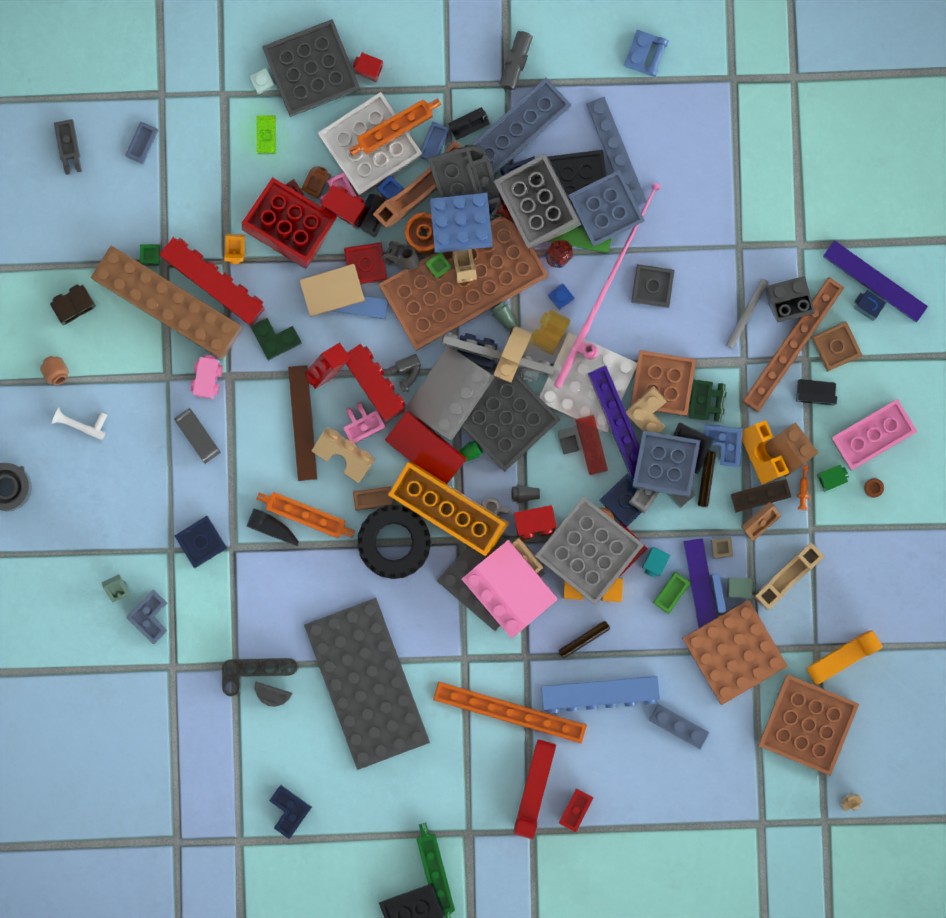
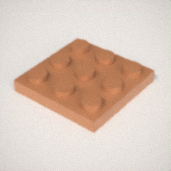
[630,350,696,416]

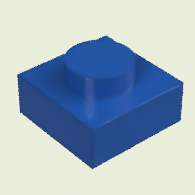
[377,175,404,200]
[548,284,575,311]

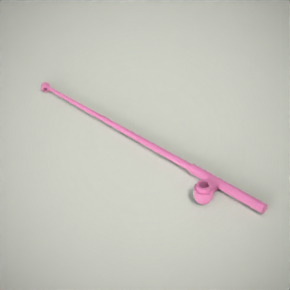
[554,183,660,389]

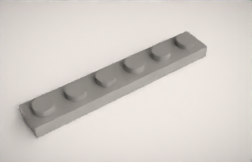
[440,334,555,376]

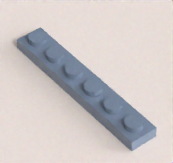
[586,97,647,206]

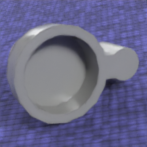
[481,498,510,516]

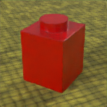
[353,52,383,82]

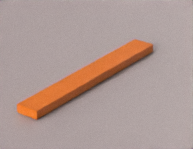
[433,681,587,744]

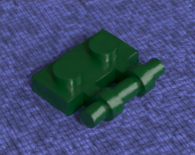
[689,380,727,422]

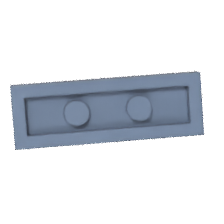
[649,704,710,749]

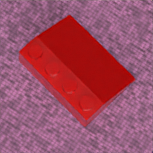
[242,177,337,269]

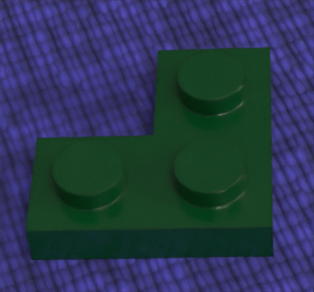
[250,318,302,361]

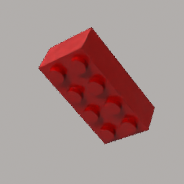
[346,344,406,424]

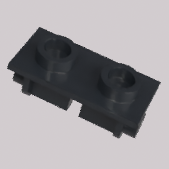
[448,107,490,140]

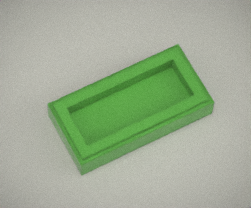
[653,572,691,614]

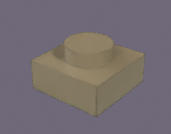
[711,537,733,559]

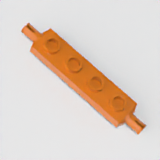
[348,98,441,156]
[256,492,355,538]

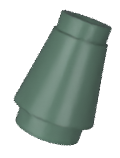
[491,302,517,331]

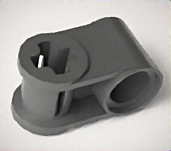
[381,241,420,270]

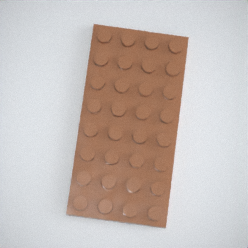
[378,211,549,351]

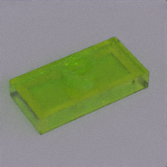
[257,115,276,154]

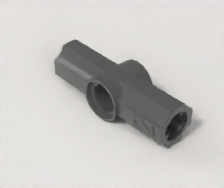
[499,31,533,90]

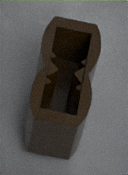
[50,285,96,326]

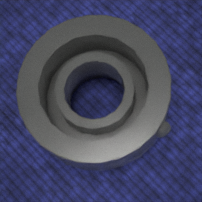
[0,463,32,512]

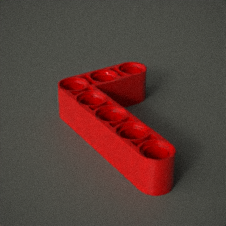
[513,739,556,840]

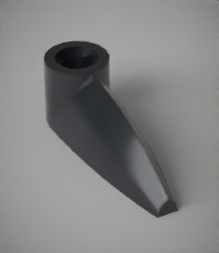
[246,508,299,546]

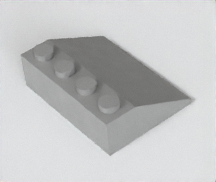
[494,154,582,249]
[405,347,495,440]

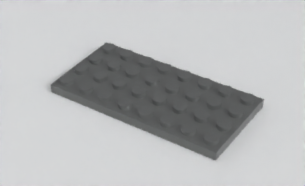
[304,598,430,770]

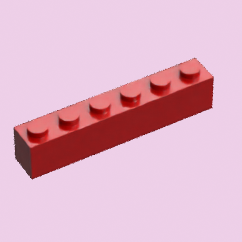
[159,237,265,326]

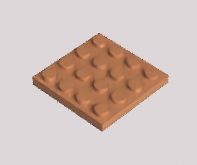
[682,599,787,705]
[758,674,859,776]

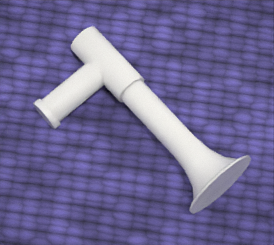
[51,407,108,440]

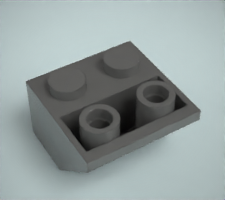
[765,276,815,323]

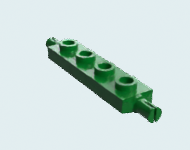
[416,822,455,918]

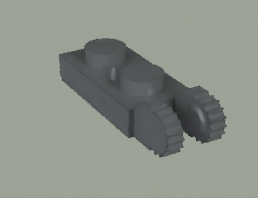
[54,119,82,175]

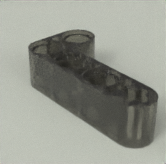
[222,658,299,696]

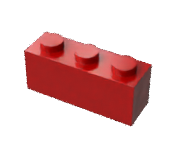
[305,343,351,389]

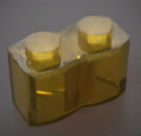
[531,309,571,355]

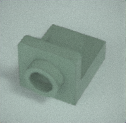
[102,574,130,603]

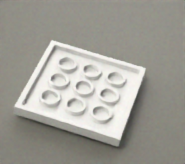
[318,92,423,197]
[539,332,637,433]

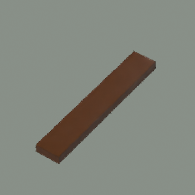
[288,365,318,481]

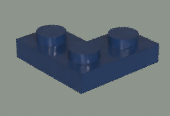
[269,785,312,839]

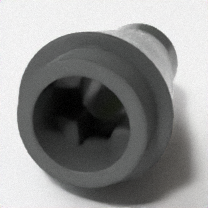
[511,484,540,504]

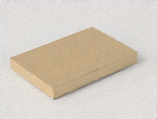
[299,264,365,317]

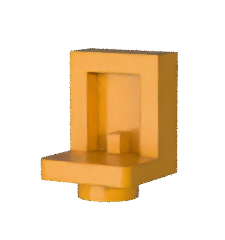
[224,234,245,264]

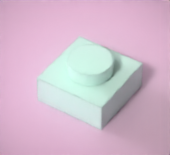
[249,68,275,95]

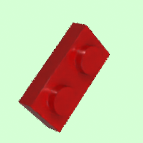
[559,788,594,832]

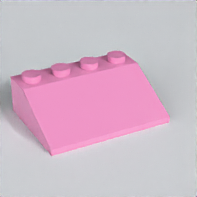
[462,540,558,639]

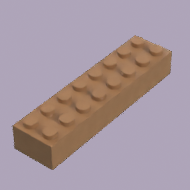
[90,246,243,360]

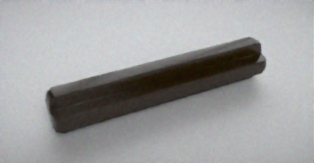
[698,451,716,507]
[558,621,610,658]

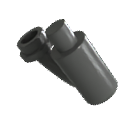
[389,354,421,392]

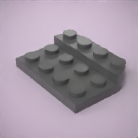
[428,144,501,219]

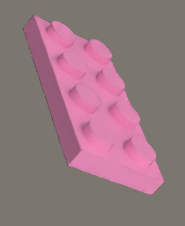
[831,399,917,471]

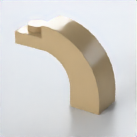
[452,249,477,283]
[493,326,533,383]

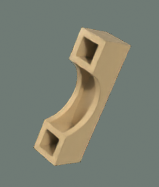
[753,543,825,610]

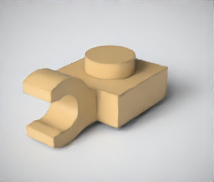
[839,793,863,811]

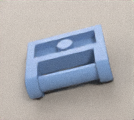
[624,30,669,77]

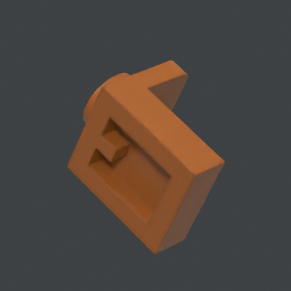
[301,166,331,199]

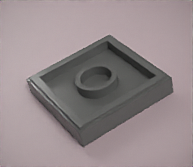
[631,264,675,308]

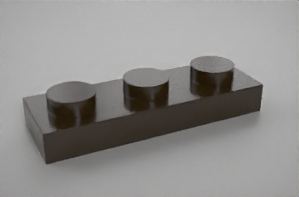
[730,479,791,513]

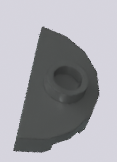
[255,681,293,707]

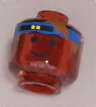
[545,240,573,268]

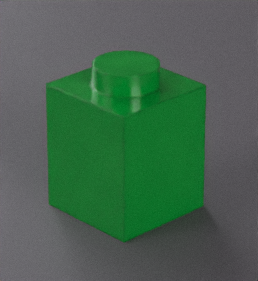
[817,464,849,492]

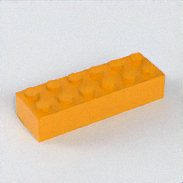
[388,462,509,556]

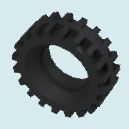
[357,505,431,579]

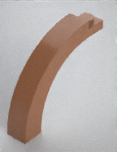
[373,141,462,228]

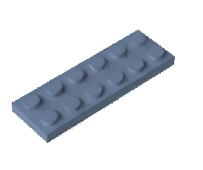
[472,78,571,175]

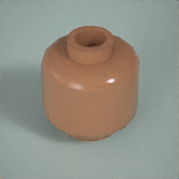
[40,356,69,385]

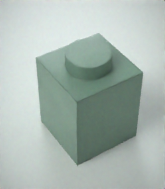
[727,577,756,598]

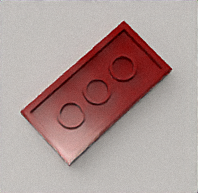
[385,410,467,484]

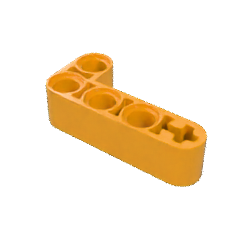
[806,630,883,685]

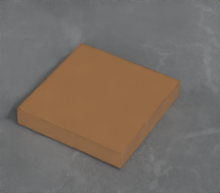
[811,321,863,372]

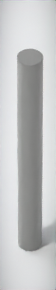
[726,279,768,349]

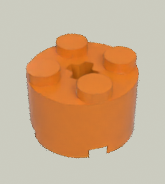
[405,212,435,254]

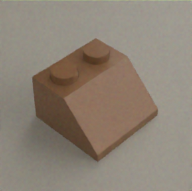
[765,422,819,477]

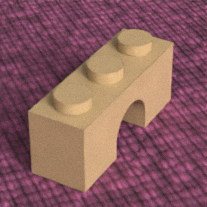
[312,427,376,483]

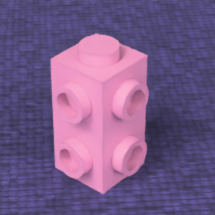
[190,355,223,400]

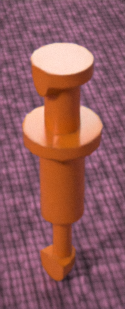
[797,465,810,511]

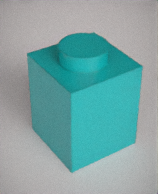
[642,547,671,578]

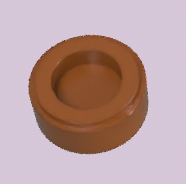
[864,478,884,498]

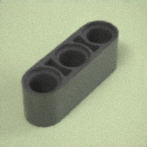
[174,408,221,464]

